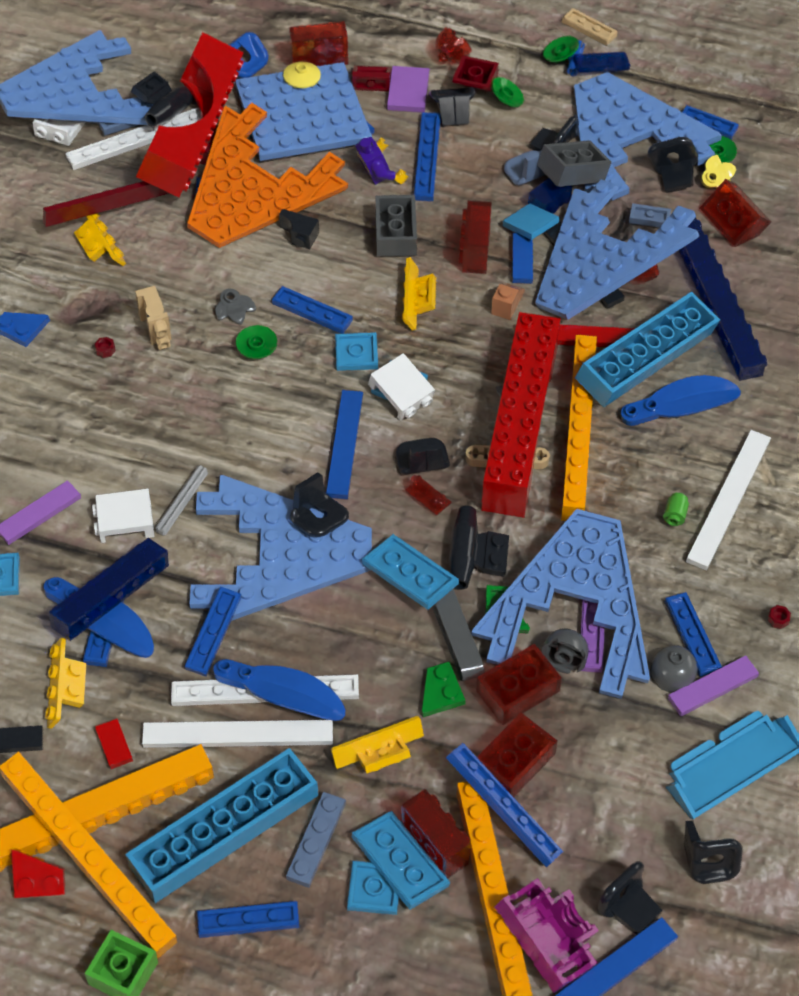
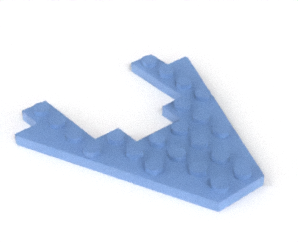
[472,509,650,699]

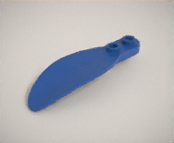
[621,375,741,426]
[44,577,154,658]
[214,659,345,721]

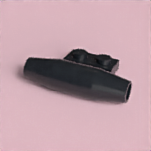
[131,71,195,127]
[448,506,509,590]

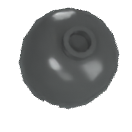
[541,629,589,674]
[650,646,697,693]

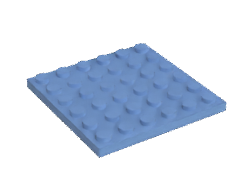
[235,62,372,161]

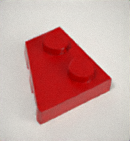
[11,848,66,898]

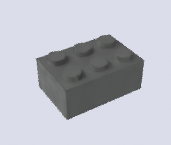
[537,140,612,187]
[375,195,417,256]

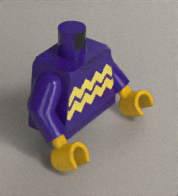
[355,137,409,185]

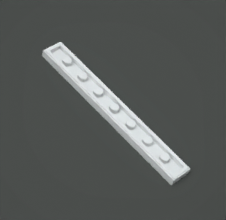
[66,107,201,170]
[686,430,771,571]
[171,675,359,706]
[142,720,333,748]

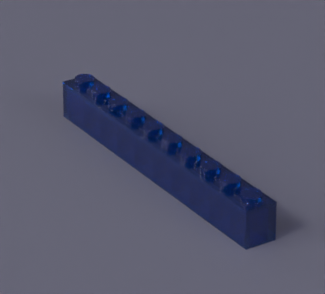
[678,217,767,381]

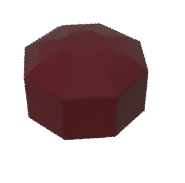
[94,337,116,358]
[768,605,791,629]

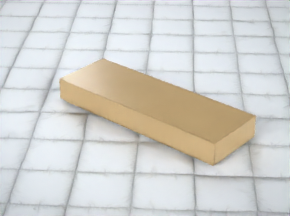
[562,8,618,46]

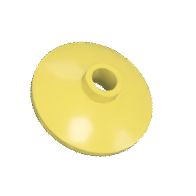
[283,62,321,88]

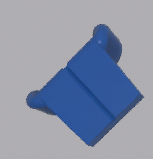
[228,32,268,78]

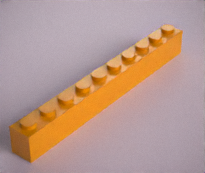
[561,335,597,521]
[0,744,214,872]
[0,751,177,958]
[457,781,532,996]

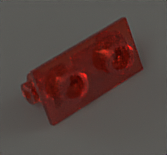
[405,475,452,516]

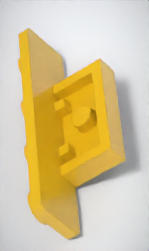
[74,213,126,266]
[402,257,436,331]
[45,637,86,729]
[331,716,424,774]

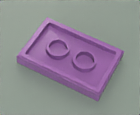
[387,66,430,112]

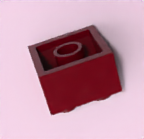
[452,55,499,92]

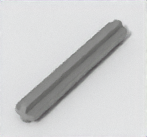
[155,465,208,536]

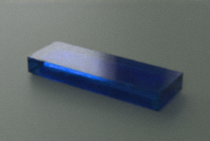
[573,52,631,73]

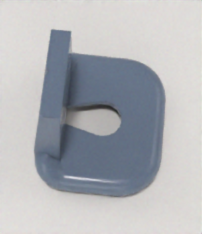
[504,150,546,186]

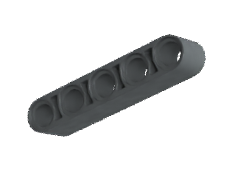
[432,589,485,681]

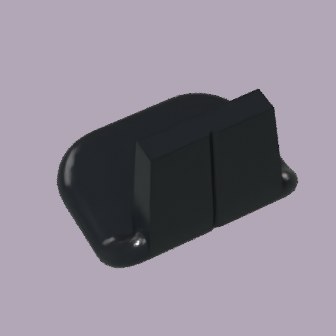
[429,87,476,126]
[530,116,579,151]
[648,137,698,193]
[395,438,450,475]
[290,472,349,537]
[684,820,743,884]
[598,861,663,935]

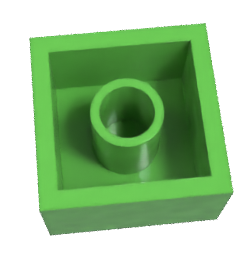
[85,930,158,996]

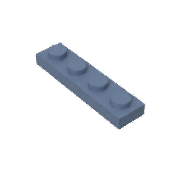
[286,792,346,888]

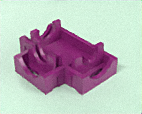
[494,878,599,993]

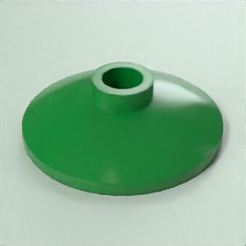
[543,36,579,62]
[491,77,524,107]
[709,136,737,163]
[236,325,277,359]

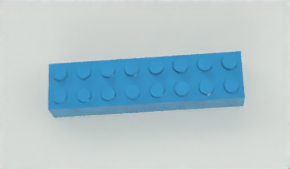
[575,292,720,408]
[125,748,318,903]

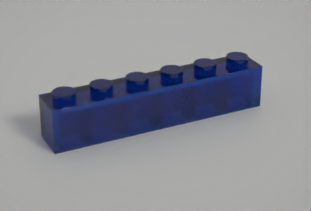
[49,538,169,641]

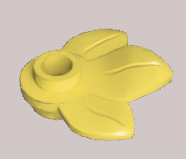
[701,155,736,192]

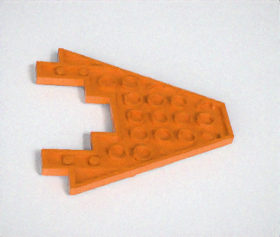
[187,103,348,248]

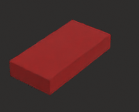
[95,719,133,770]

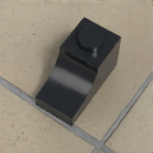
[279,209,319,250]

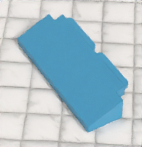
[666,711,799,820]

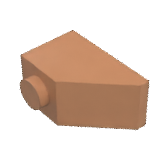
[491,283,525,320]

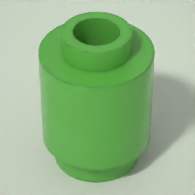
[663,493,689,526]

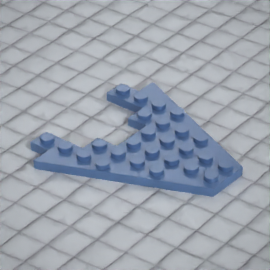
[0,30,154,125]
[574,72,721,200]
[535,180,699,320]
[190,475,372,621]

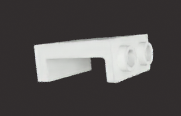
[33,119,86,146]
[368,353,435,420]
[92,489,155,543]

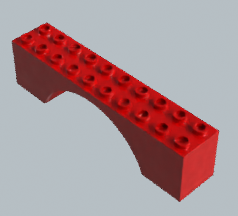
[136,32,244,198]
[481,312,561,518]

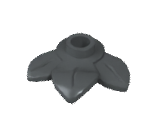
[215,289,256,325]

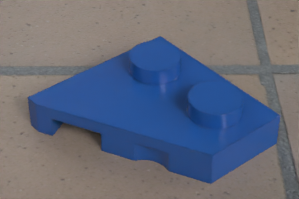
[0,312,50,347]

